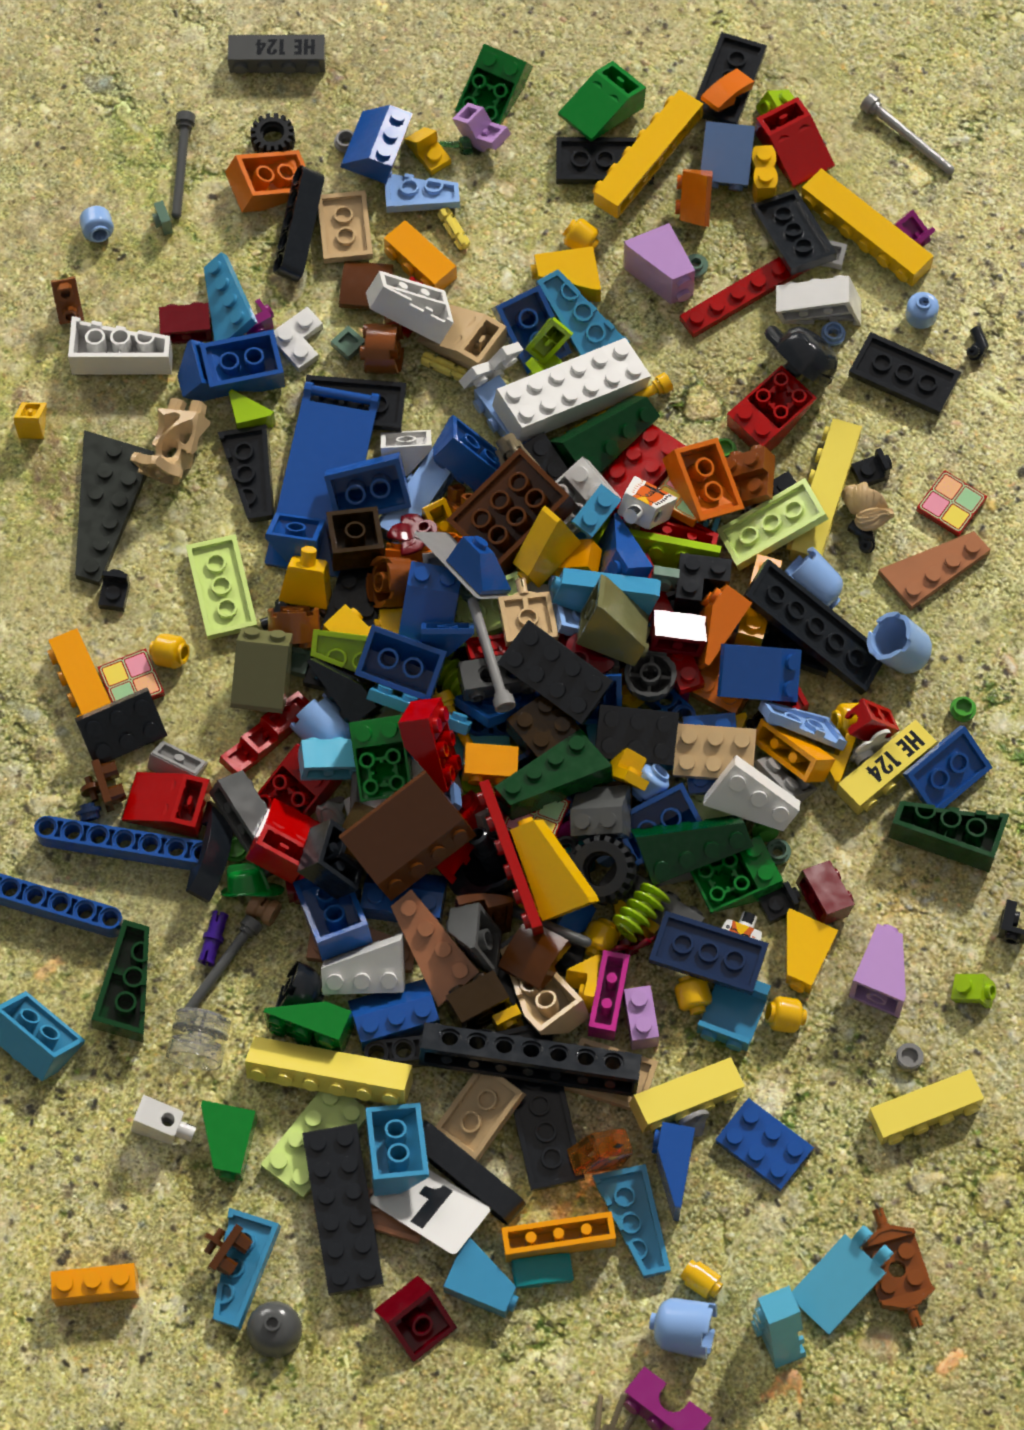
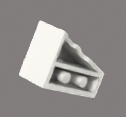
[366,271,454,344]
[776,275,861,326]
[703,755,800,831]
[321,932,406,995]

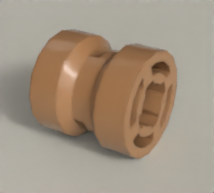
[245,896,282,927]

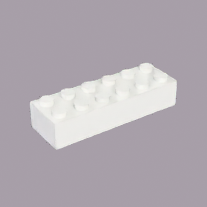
[492,338,651,443]

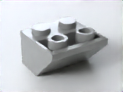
[754,756,817,803]

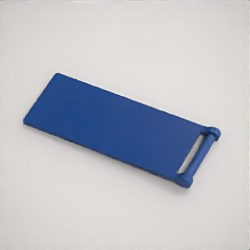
[265,381,380,578]

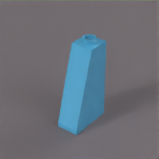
[550,568,661,615]

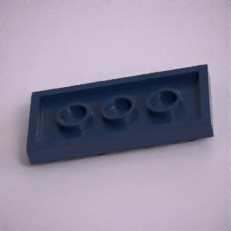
[649,911,769,995]

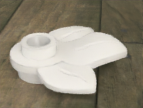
[850,729,892,767]

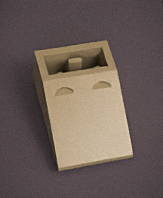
[417,304,507,370]

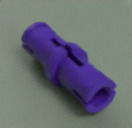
[198,911,229,967]

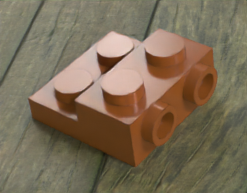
[726,445,775,507]

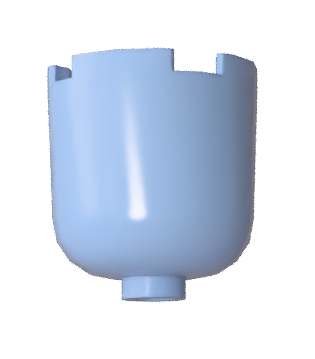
[784,547,843,609]
[867,611,932,674]
[290,693,351,740]
[649,1298,717,1360]

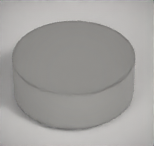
[895,1043,923,1072]

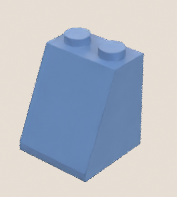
[701,121,755,191]

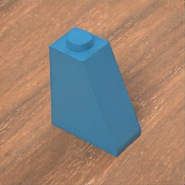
[443,1237,519,1318]

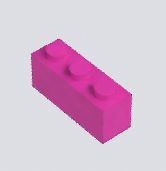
[588,950,630,1041]

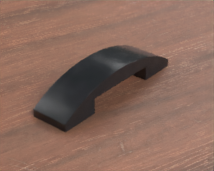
[186,801,233,903]

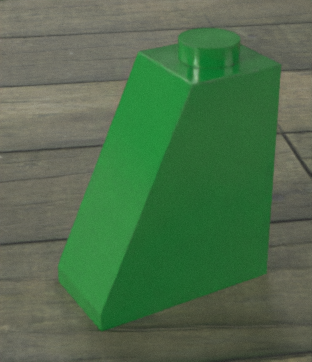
[201,1100,258,1183]

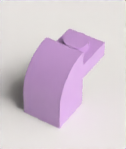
[452,103,511,152]

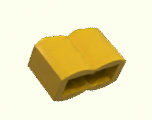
[750,145,778,203]

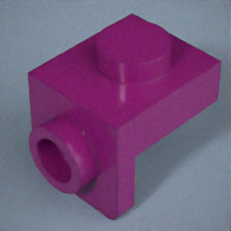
[894,209,936,247]
[244,299,274,335]

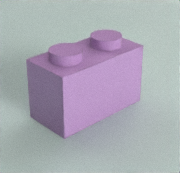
[623,985,659,1050]

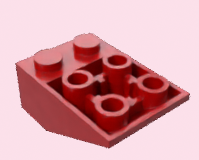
[755,97,835,188]
[727,365,817,452]
[398,697,462,792]
[258,744,343,817]
[122,772,212,839]
[245,798,320,884]

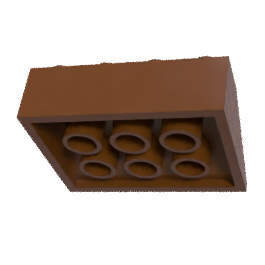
[447,448,578,576]
[339,770,477,901]

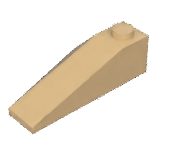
[500,944,590,1035]

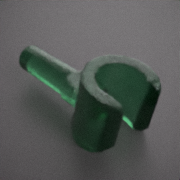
[439,136,473,155]

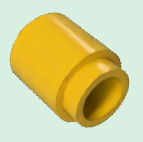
[680,1260,723,1300]

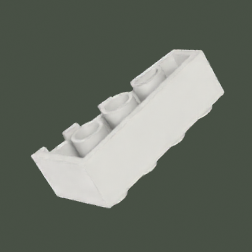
[68,316,173,375]

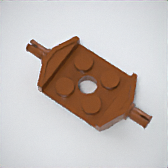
[861,1208,935,1329]

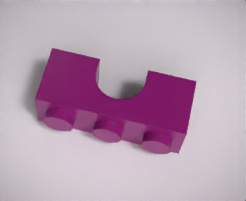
[624,1366,712,1430]

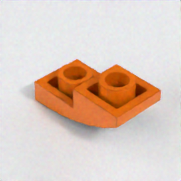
[700,69,754,112]

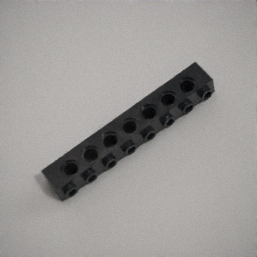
[418,1022,642,1097]

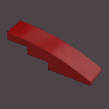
[219,691,310,774]

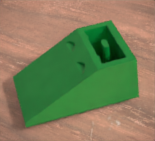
[455,43,533,125]
[558,61,646,142]
[349,715,413,802]
[690,835,783,913]
[263,1002,354,1052]

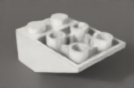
[555,457,622,535]

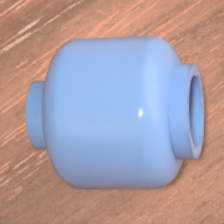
[79,206,114,242]
[905,292,939,329]
[631,763,669,802]

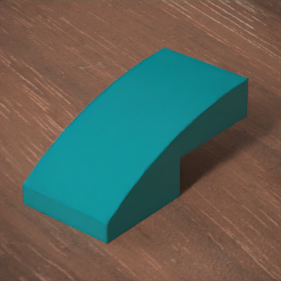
[511,1253,574,1289]

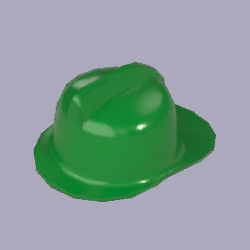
[221,863,285,897]

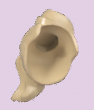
[841,482,894,531]

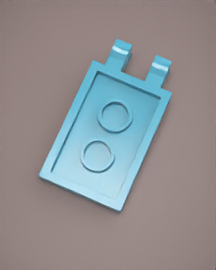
[792,1225,894,1335]

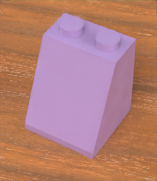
[623,223,695,304]
[849,923,906,1018]

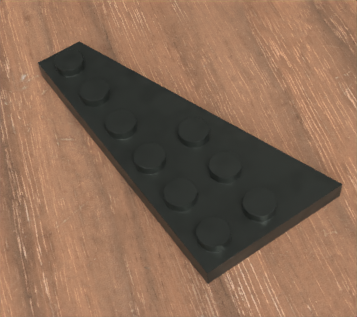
[75,430,155,586]

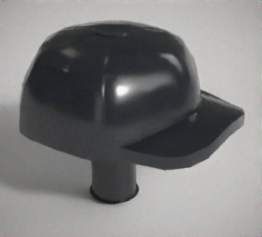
[764,326,838,387]
[447,827,527,896]

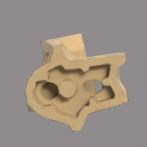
[130,398,211,485]

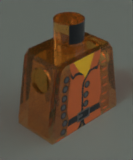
[567,1128,633,1176]

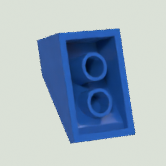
[491,285,572,375]
[200,330,285,392]
[597,513,653,578]
[399,561,462,642]
[717,644,802,702]
[293,878,373,961]
[652,1122,695,1222]

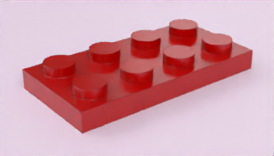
[602,424,685,523]

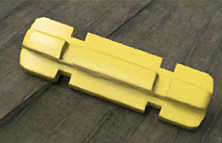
[437,207,470,250]
[420,351,468,381]

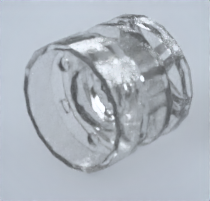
[166,1007,231,1071]

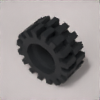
[250,113,295,153]

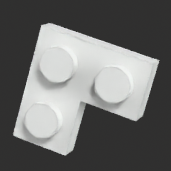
[274,306,323,373]
[459,342,524,389]

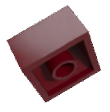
[374,1276,457,1362]

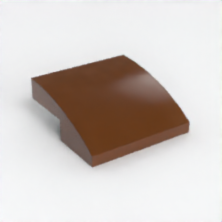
[339,261,394,310]
[455,893,514,934]
[498,924,571,992]

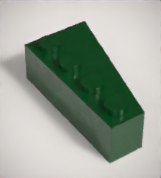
[550,396,660,473]
[494,729,613,821]
[888,801,1009,872]
[630,815,753,886]
[91,919,149,1043]

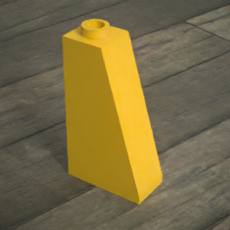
[510,817,599,921]

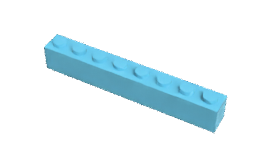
[298,734,511,781]

